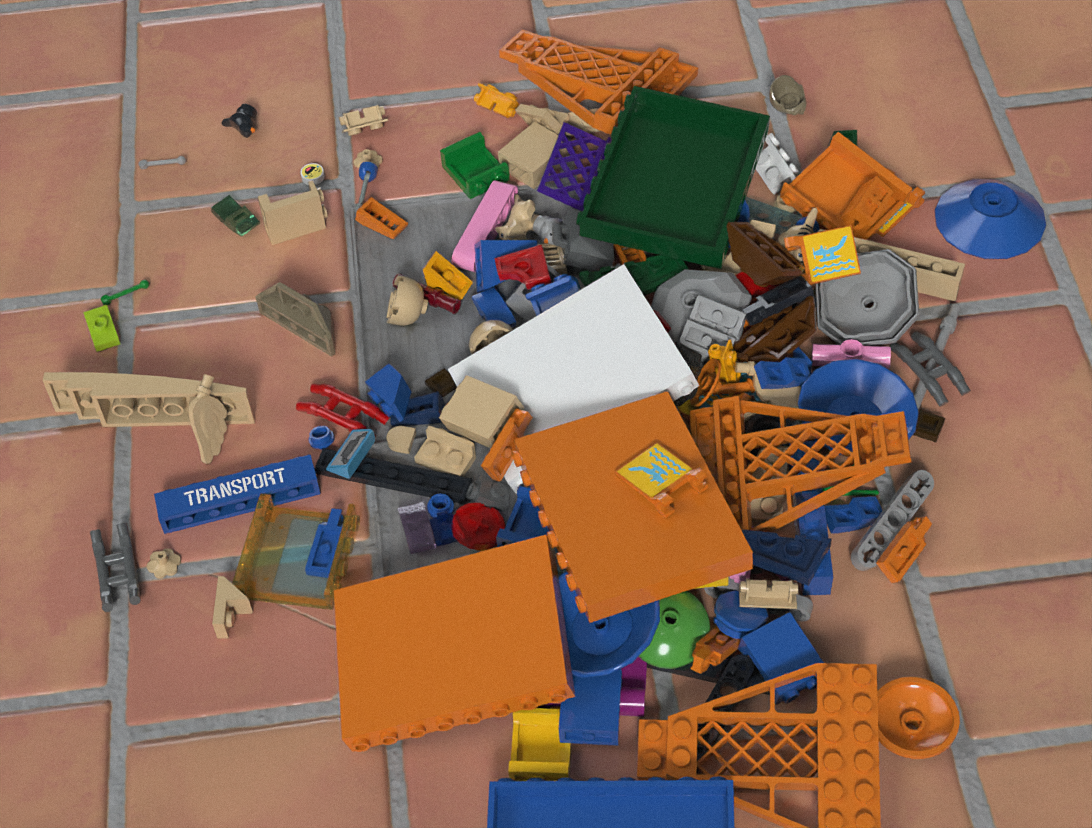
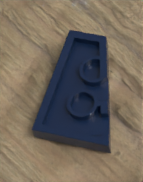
[742,530,832,586]

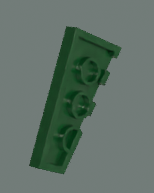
[579,255,689,296]

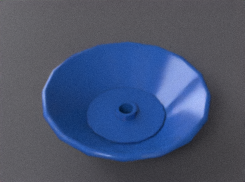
[935,179,1046,259]
[798,359,919,456]
[558,571,660,678]

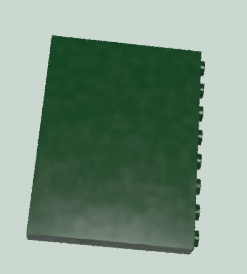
[576,86,770,269]

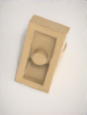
[212,576,253,639]

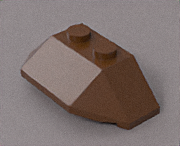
[727,222,805,287]
[733,296,817,364]

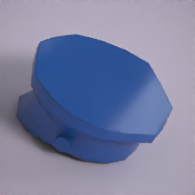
[713,590,768,639]

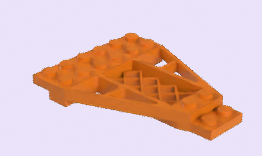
[499,29,698,134]
[690,396,912,532]
[637,663,881,828]

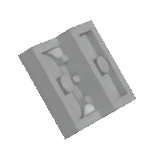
[678,294,747,356]

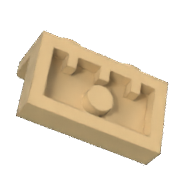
[515,104,570,134]
[414,426,476,477]

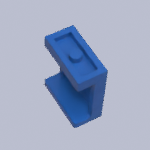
[525,274,581,316]
[496,486,556,550]
[738,612,824,705]
[559,669,622,746]

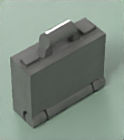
[552,210,614,271]

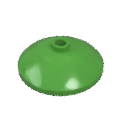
[638,591,710,669]

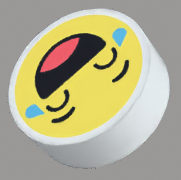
[300,163,325,185]

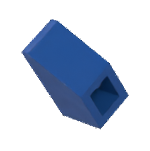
[365,364,411,422]

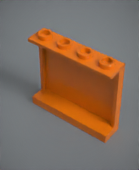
[780,132,913,240]

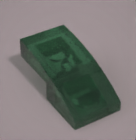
[211,195,260,237]

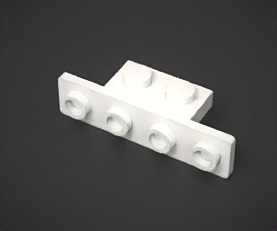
[756,133,801,195]

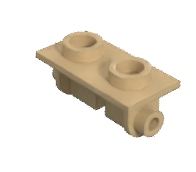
[339,105,388,136]
[739,578,798,609]

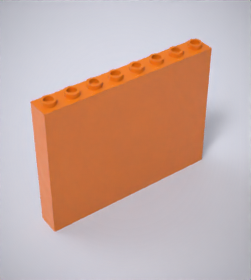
[512,391,753,623]
[334,535,575,752]

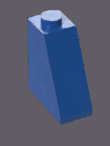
[474,240,537,293]

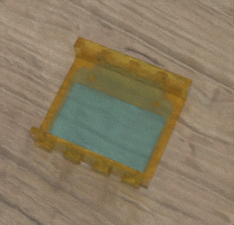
[232,494,360,610]

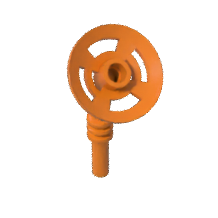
[690,358,755,407]

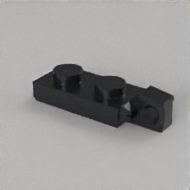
[742,276,814,326]

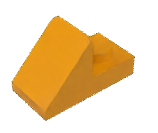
[423,251,473,300]

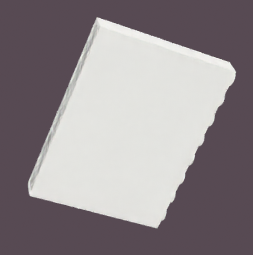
[448,264,699,494]

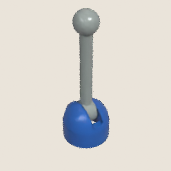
[355,162,378,211]

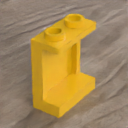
[508,706,571,781]

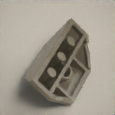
[255,282,335,357]

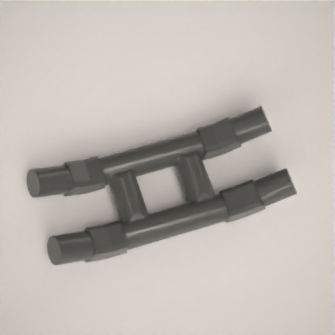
[890,331,971,407]
[90,523,141,612]

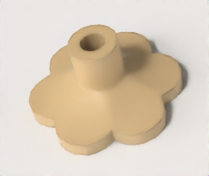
[353,149,383,172]
[147,549,181,579]

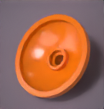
[877,677,960,759]

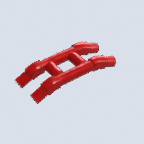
[296,383,390,437]

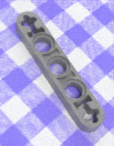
[851,470,934,571]

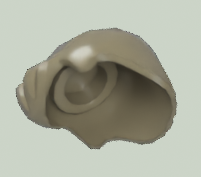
[769,75,807,115]

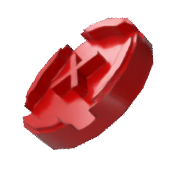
[451,503,506,551]

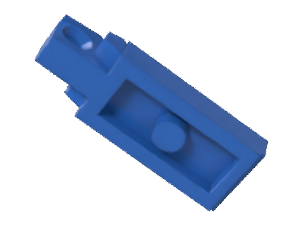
[305,508,347,579]

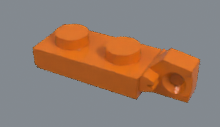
[481,408,533,482]
[876,516,932,583]
[691,627,741,674]

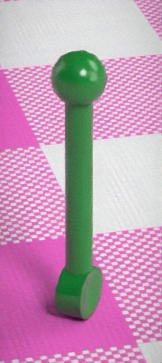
[101,280,149,305]

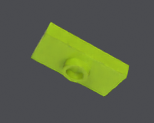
[83,305,120,352]

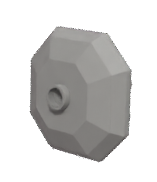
[816,249,920,346]
[651,269,752,360]

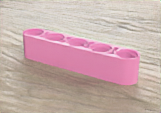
[451,180,518,273]

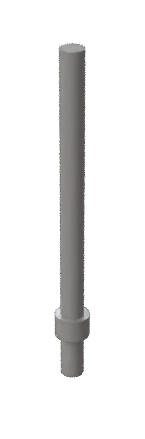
[914,304,961,410]

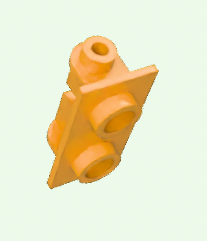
[474,83,519,118]
[708,339,741,384]

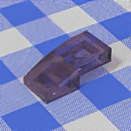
[398,502,437,554]

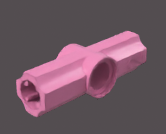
[812,339,891,369]

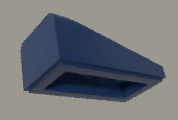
[390,392,445,426]

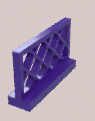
[537,122,612,211]

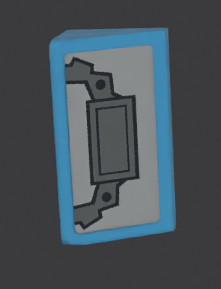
[326,429,376,479]

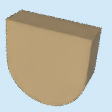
[386,426,416,454]

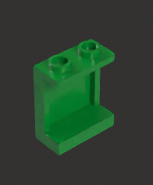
[440,132,510,199]

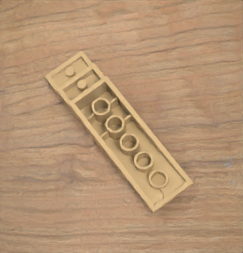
[43,372,255,427]

